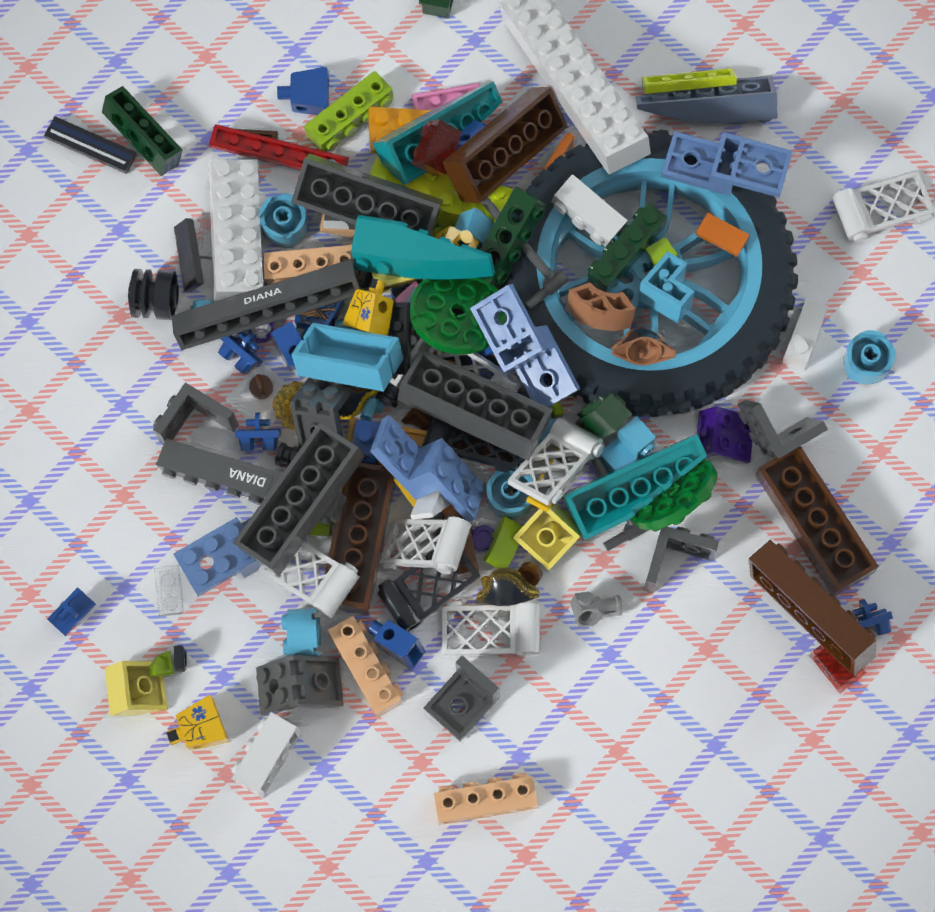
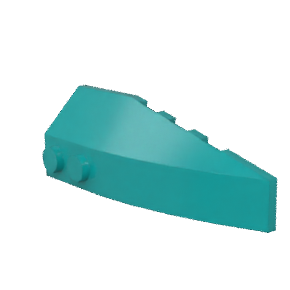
[373,81,503,185]
[351,215,495,279]
[562,434,707,540]

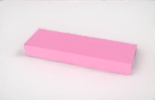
[411,83,480,110]

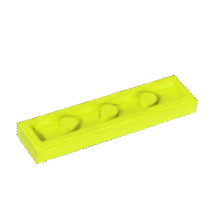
[642,68,737,94]

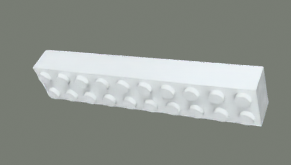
[499,0,651,174]

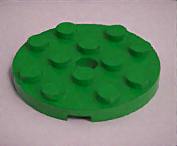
[410,278,507,355]
[631,459,717,532]

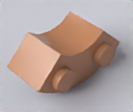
[565,282,636,332]

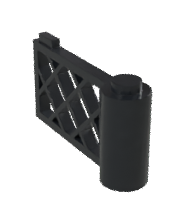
[422,417,520,474]
[377,550,481,632]

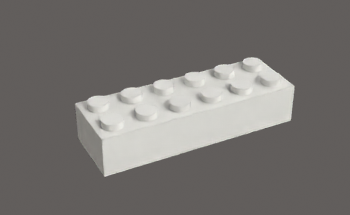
[209,159,263,301]

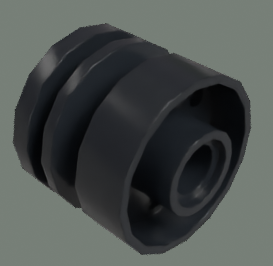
[128,268,179,320]

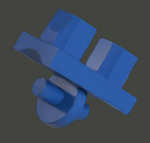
[218,332,263,374]
[235,412,281,451]
[47,587,96,637]
[852,599,893,635]

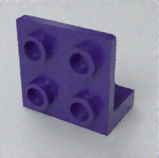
[697,406,752,464]

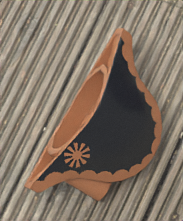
[612,328,676,365]

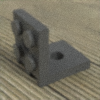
[290,378,356,448]
[153,382,239,445]
[737,399,828,459]
[643,526,719,594]
[256,655,344,716]
[423,655,500,742]

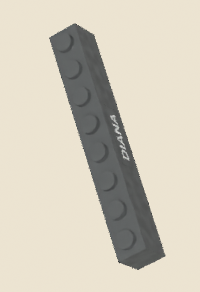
[172,259,361,351]
[156,439,347,525]

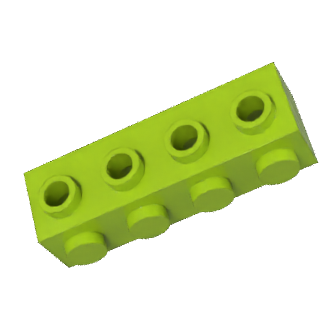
[304,70,394,152]

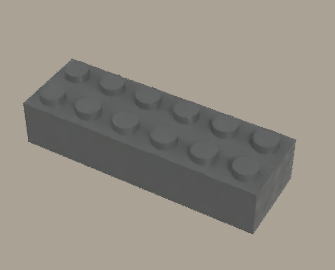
[291,154,444,236]
[398,349,553,461]
[233,422,365,576]

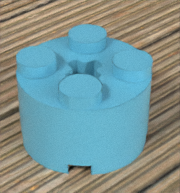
[259,193,308,248]
[843,330,895,385]
[486,466,533,520]
[282,608,321,656]

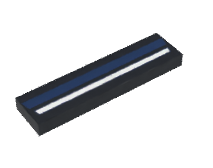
[44,116,137,174]

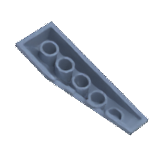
[636,76,778,124]

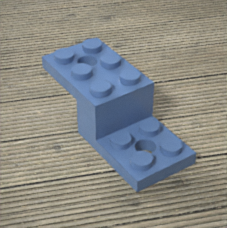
[661,131,793,198]
[470,284,580,407]
[370,415,486,522]
[173,517,307,597]

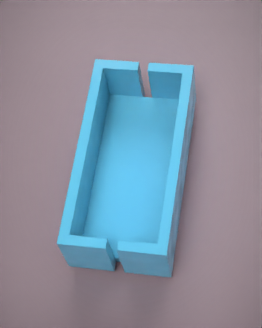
[292,323,403,392]

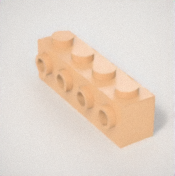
[263,245,361,285]
[327,616,403,718]
[434,773,538,826]

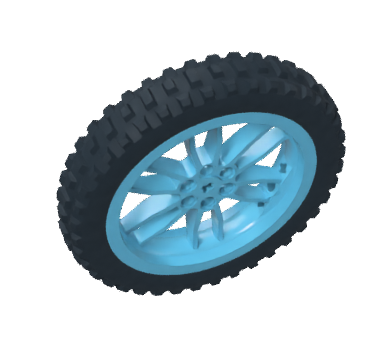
[499,129,798,417]

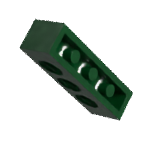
[102,86,183,176]
[479,186,547,287]

